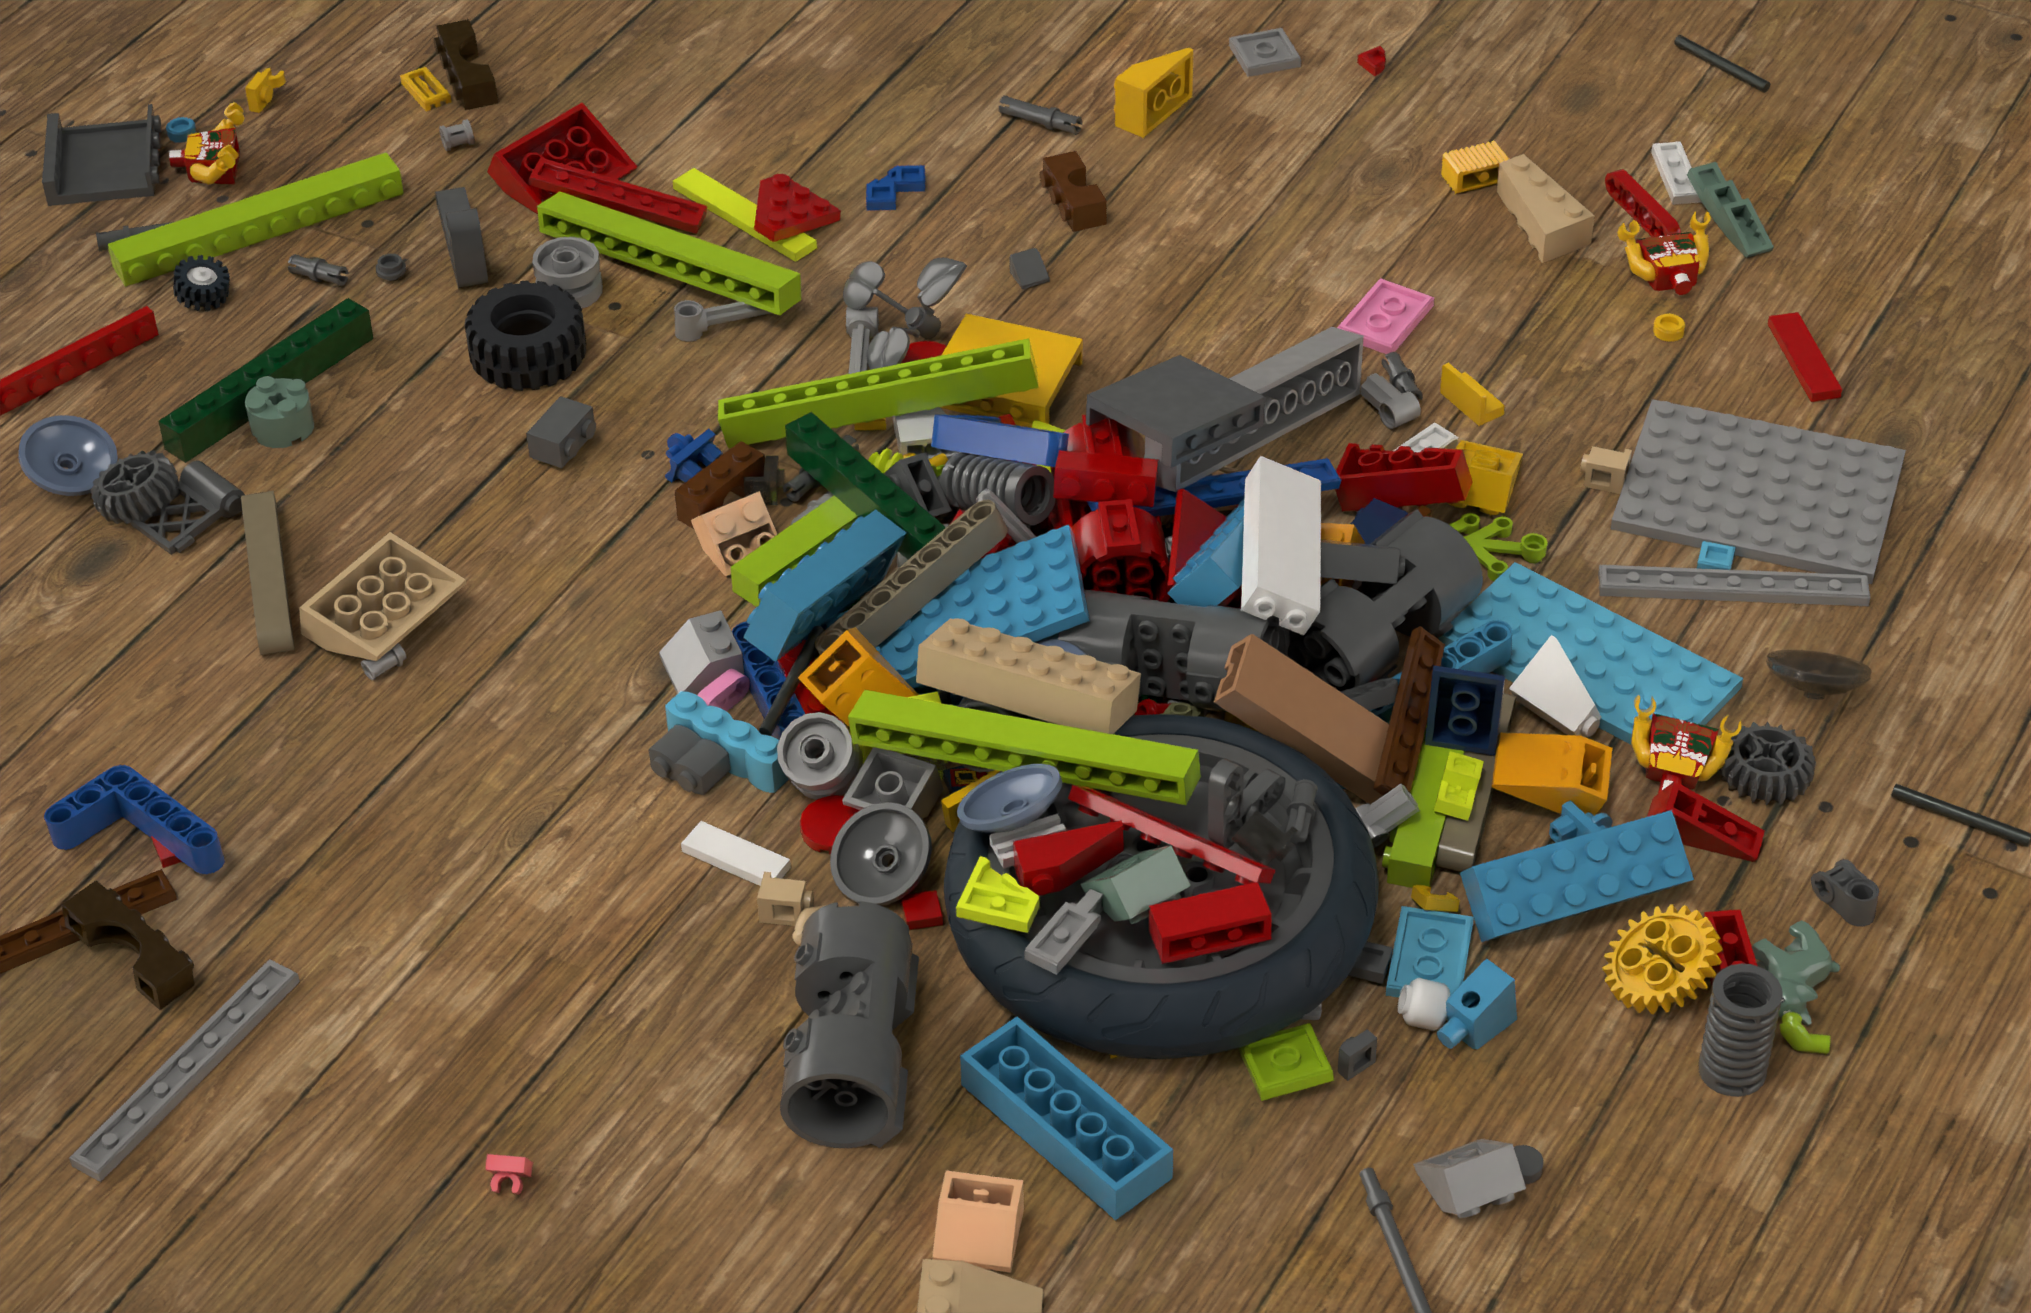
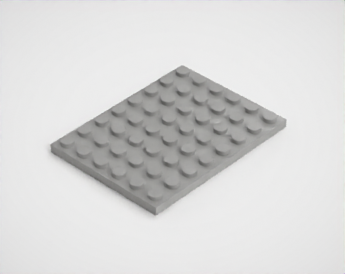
[1611,399,1906,584]

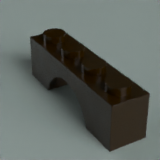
[433,19,498,110]
[61,880,195,1010]

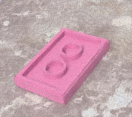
[1337,278,1434,354]

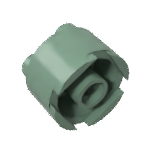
[245,376,314,448]

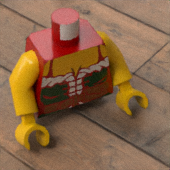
[169,102,244,185]
[1617,211,1711,295]
[1631,695,1743,793]

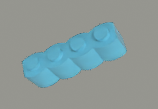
[665,691,789,793]

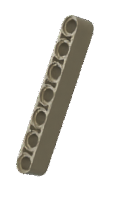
[241,490,295,655]
[815,500,1008,655]
[1436,693,1517,872]

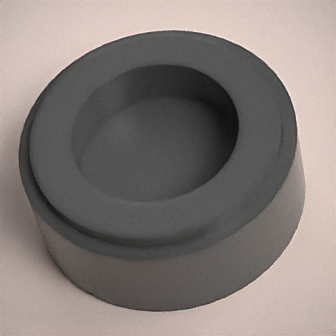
[1514,1145,1544,1184]

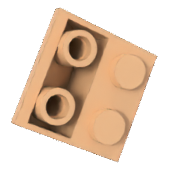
[691,491,777,577]
[932,1171,1024,1272]

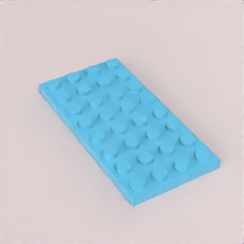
[1438,562,1743,744]

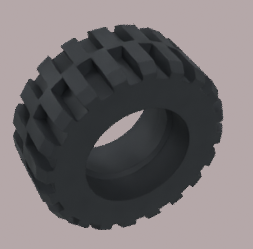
[465,281,587,391]

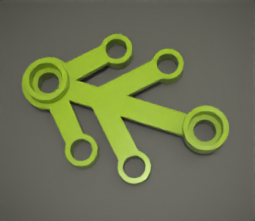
[1450,513,1548,581]

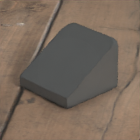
[1010,248,1050,289]

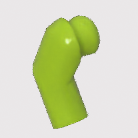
[1779,1012,1830,1054]

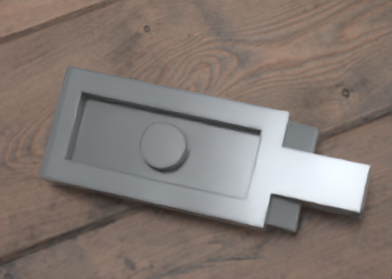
[1025,889,1103,975]

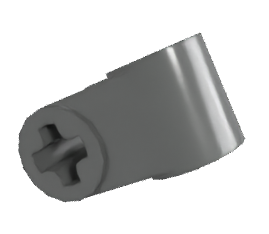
[1811,859,1879,927]

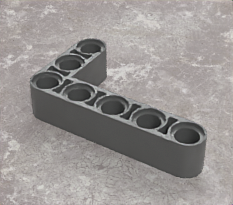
[435,187,488,288]

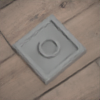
[1229,28,1301,77]

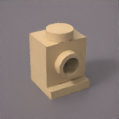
[1580,446,1632,494]
[757,871,814,926]

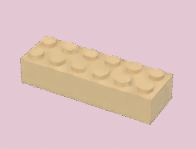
[916,618,1141,734]

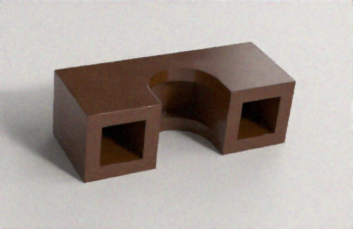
[1039,151,1107,232]
[675,441,767,530]

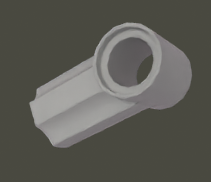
[1360,373,1421,429]
[1355,784,1420,848]

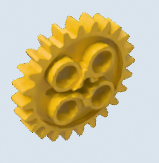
[1602,904,1723,1014]

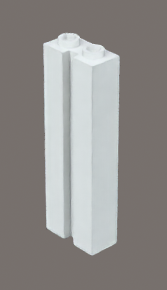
[1241,456,1321,635]

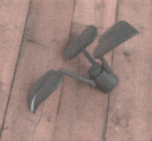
[843,257,967,370]

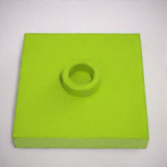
[1239,1023,1334,1101]

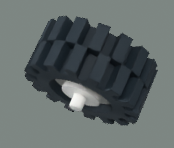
[173,255,230,311]

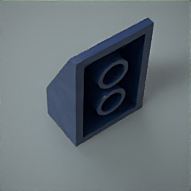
[1425,665,1505,756]

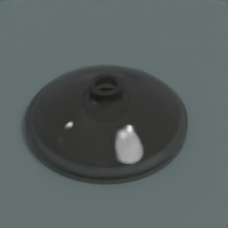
[1766,650,1872,699]

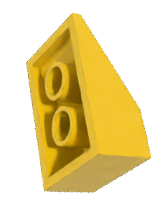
[1114,48,1193,138]
[1448,440,1523,515]

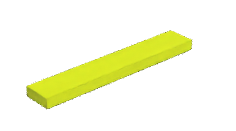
[673,168,817,262]

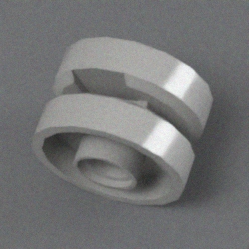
[533,237,603,308]
[777,712,863,800]

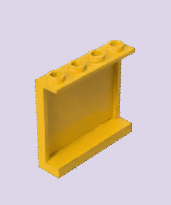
[940,313,1083,428]

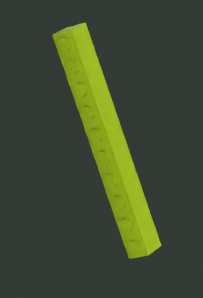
[108,152,404,287]
[537,192,801,315]
[718,338,1039,448]
[848,690,1201,805]

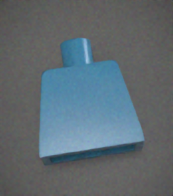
[1437,959,1517,1049]

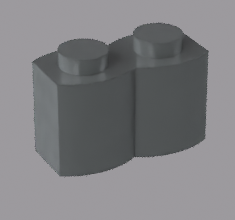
[648,725,731,795]

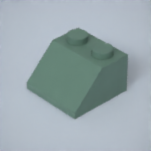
[1081,845,1191,924]

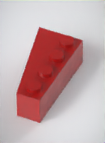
[1335,443,1473,512]

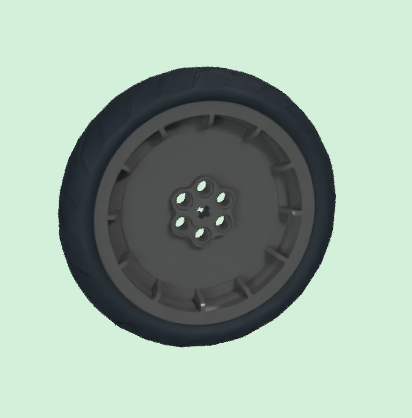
[944,714,1379,1060]

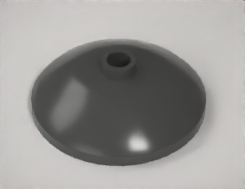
[830,802,932,906]

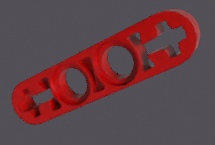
[1605,169,1681,237]

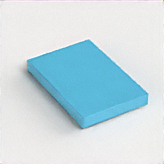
[1386,906,1474,998]

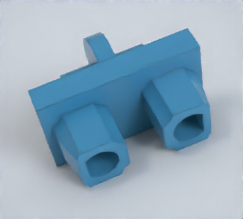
[1549,800,1613,843]

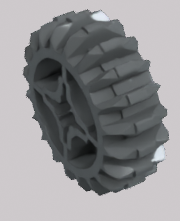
[90,451,180,524]
[1720,721,1816,805]

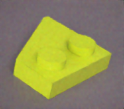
[956,856,1040,933]

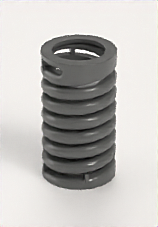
[940,452,1056,525]
[1698,964,1783,1097]

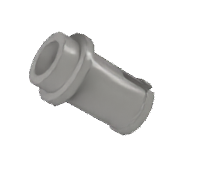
[361,643,407,680]

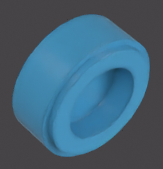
[166,117,197,143]

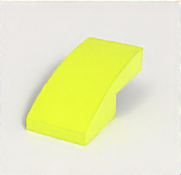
[1434,751,1484,821]

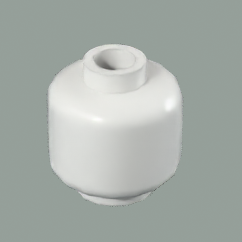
[1398,978,1450,1031]

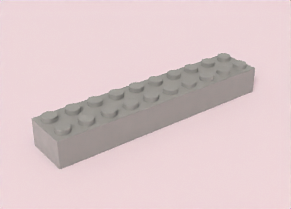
[1144,327,1364,492]

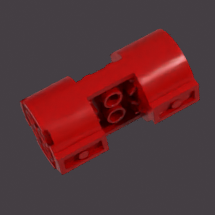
[1050,415,1170,602]

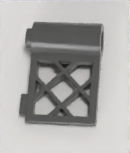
[130,461,245,555]

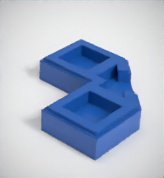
[866,165,925,211]

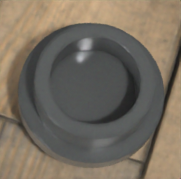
[375,253,406,281]

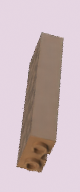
[1214,634,1389,804]

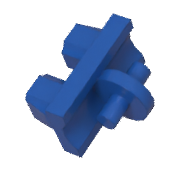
[665,428,723,483]

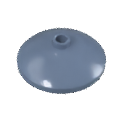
[18,415,118,496]
[957,764,1062,833]

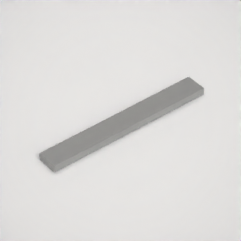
[1598,565,1870,606]
[69,959,300,1182]

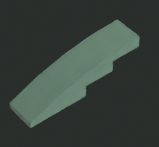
[1687,162,1774,258]

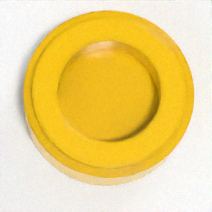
[1653,314,1685,342]

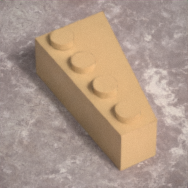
[1497,154,1594,263]

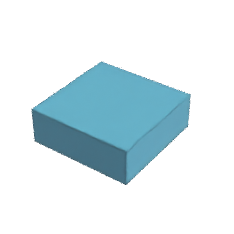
[1697,541,1736,570]

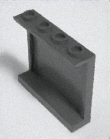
[42,104,162,206]
[1086,355,1265,468]

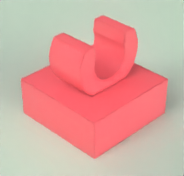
[485,1154,533,1195]

